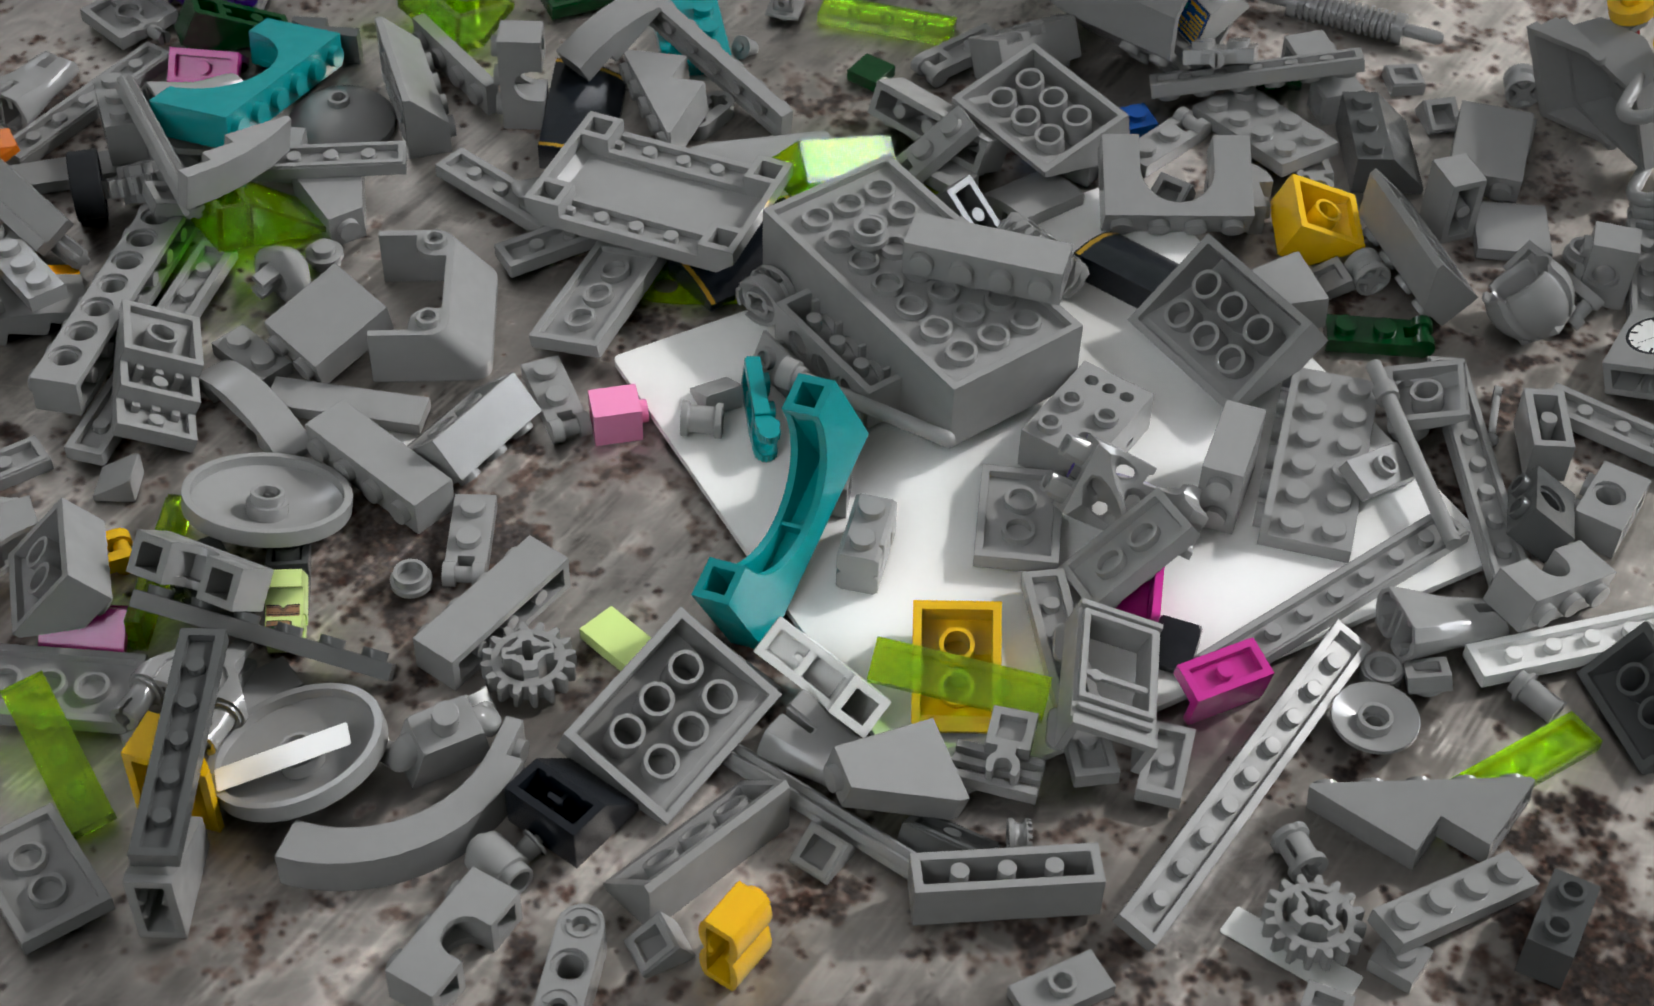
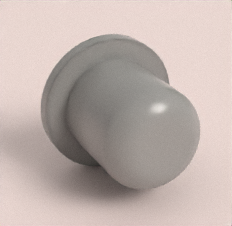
[731,35,759,59]
[514,829,547,863]

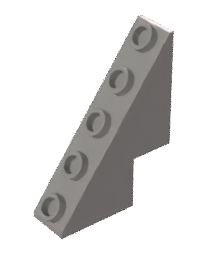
[619,50,709,147]
[1306,773,1535,871]

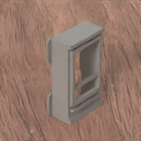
[1045,598,1163,774]

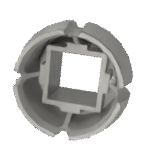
[1482,254,1577,346]

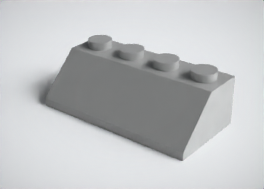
[374,16,456,159]
[1359,168,1479,326]

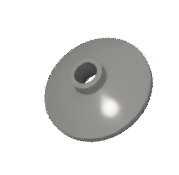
[1330,681,1421,755]

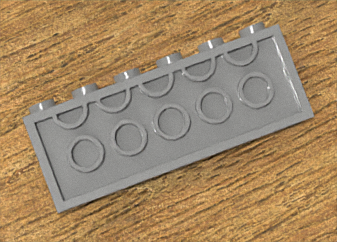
[1252,368,1377,563]

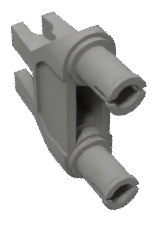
[110,627,257,756]

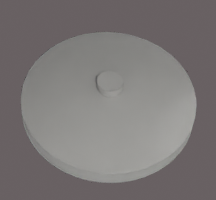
[181,452,353,548]
[207,683,389,822]

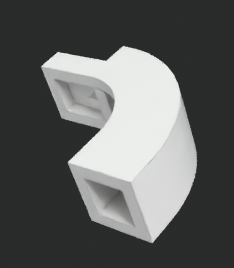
[753,616,892,738]

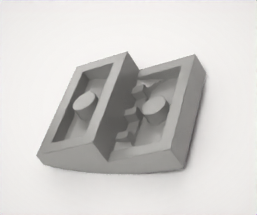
[983,171,1084,224]

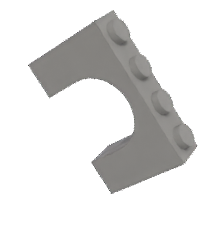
[1097,134,1255,236]

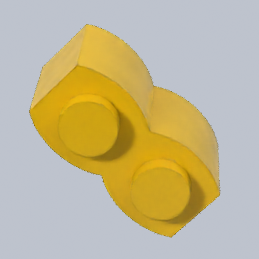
[698,881,772,991]

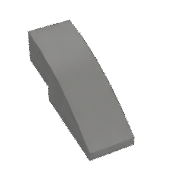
[556,0,662,82]

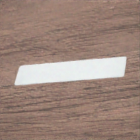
[214,722,351,792]
[1220,907,1363,995]

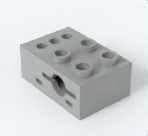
[1017,361,1154,476]

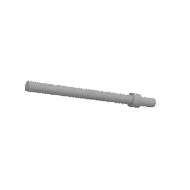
[1366,359,1462,550]

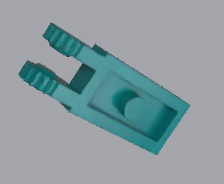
[741,356,781,463]

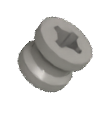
[1503,63,1538,108]
[1344,247,1391,296]

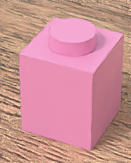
[588,384,649,446]

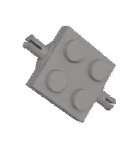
[80,0,179,50]
[1183,37,1258,68]

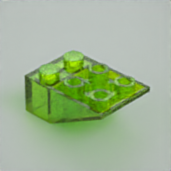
[191,181,326,252]

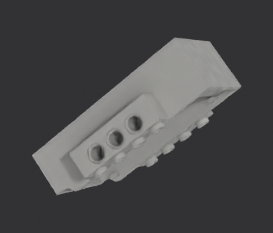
[763,154,1083,449]

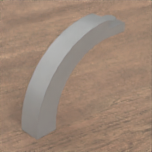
[275,716,530,891]

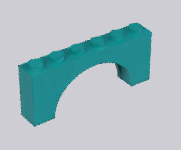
[149,18,344,148]
[691,373,869,649]

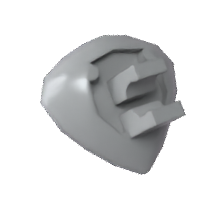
[251,246,311,302]

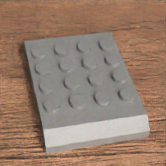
[524,111,793,272]

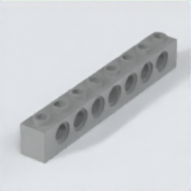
[28,202,200,416]

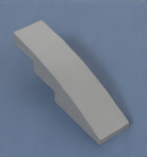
[178,115,291,210]

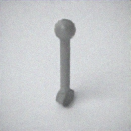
[1488,385,1503,447]

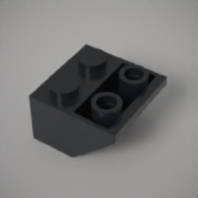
[504,758,639,868]

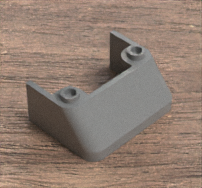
[367,229,498,382]

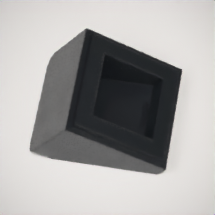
[1158,615,1202,674]

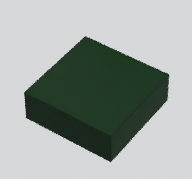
[847,53,895,92]

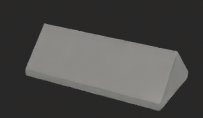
[603,779,790,924]

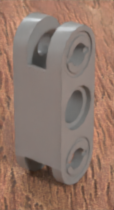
[534,904,607,1006]

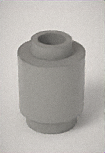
[464,831,533,894]

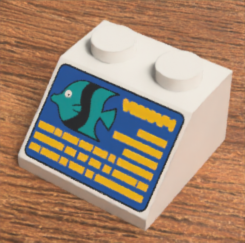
[1177,0,1250,45]

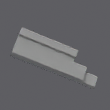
[0,158,74,256]

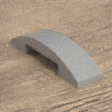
[199,359,309,456]

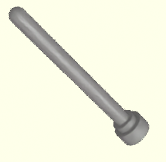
[774,356,955,447]

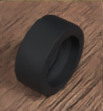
[66,148,109,222]

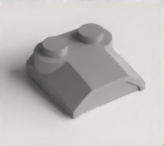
[1384,358,1470,441]

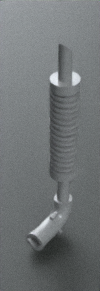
[1246,0,1444,45]

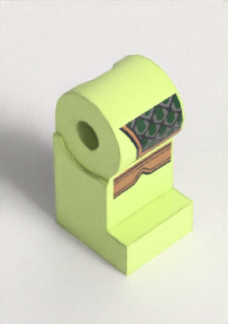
[265,569,308,653]

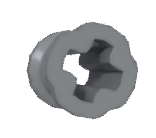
[680,400,724,439]
[1270,821,1329,883]

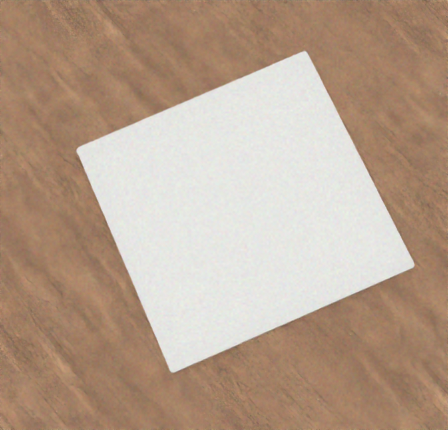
[614,187,1483,794]

